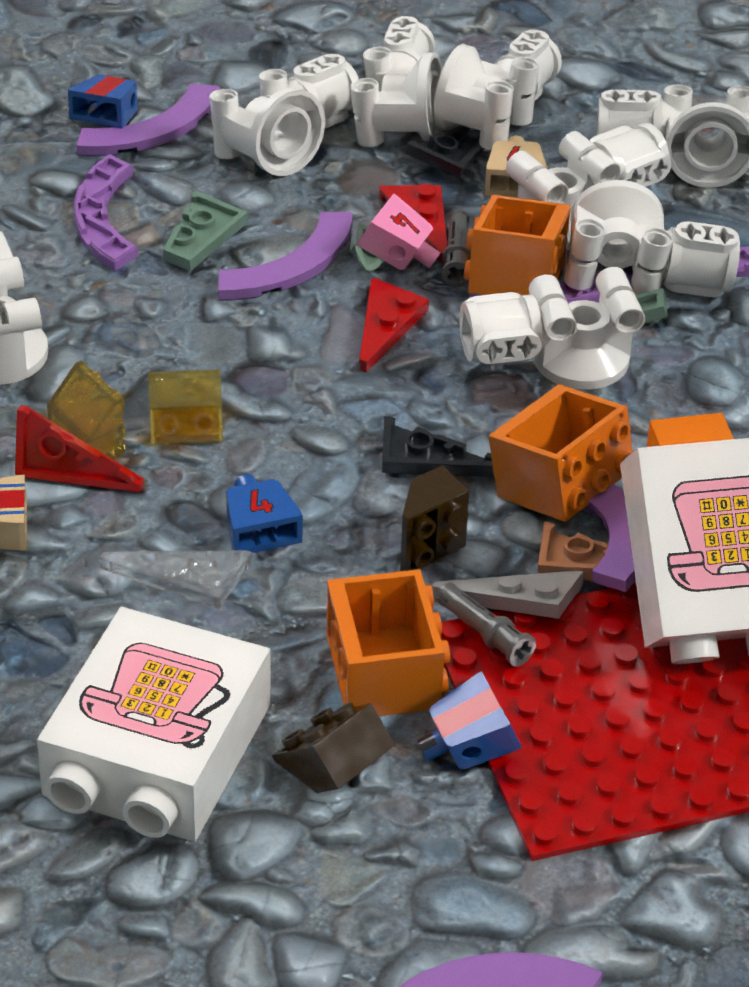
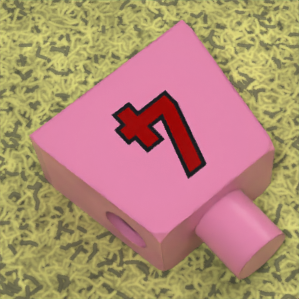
[357,194,441,270]

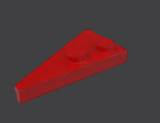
[379,184,448,263]
[359,278,429,373]
[15,405,144,492]

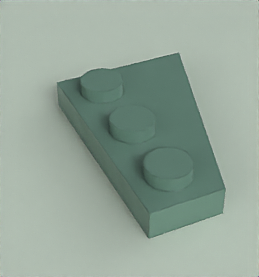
[163,190,248,271]

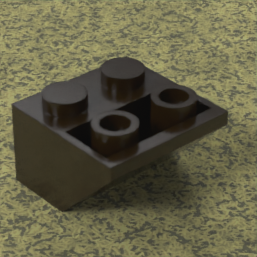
[400,466,469,571]
[271,703,395,793]

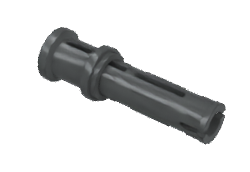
[442,210,471,287]
[436,582,536,667]

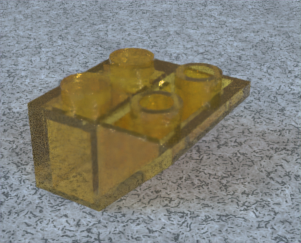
[47,360,126,459]
[148,369,223,444]

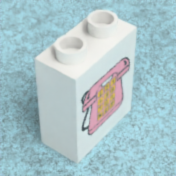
[620,438,749,664]
[37,607,271,842]

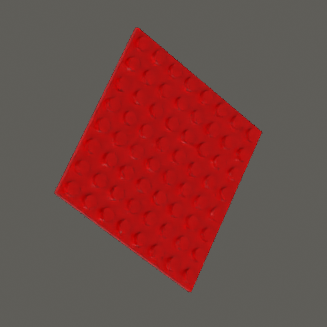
[440,583,749,861]

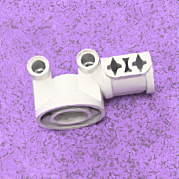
[350,16,442,147]
[433,30,562,150]
[209,54,359,176]
[597,84,749,188]
[506,123,672,250]
[563,180,740,297]
[0,231,48,385]
[459,267,645,389]

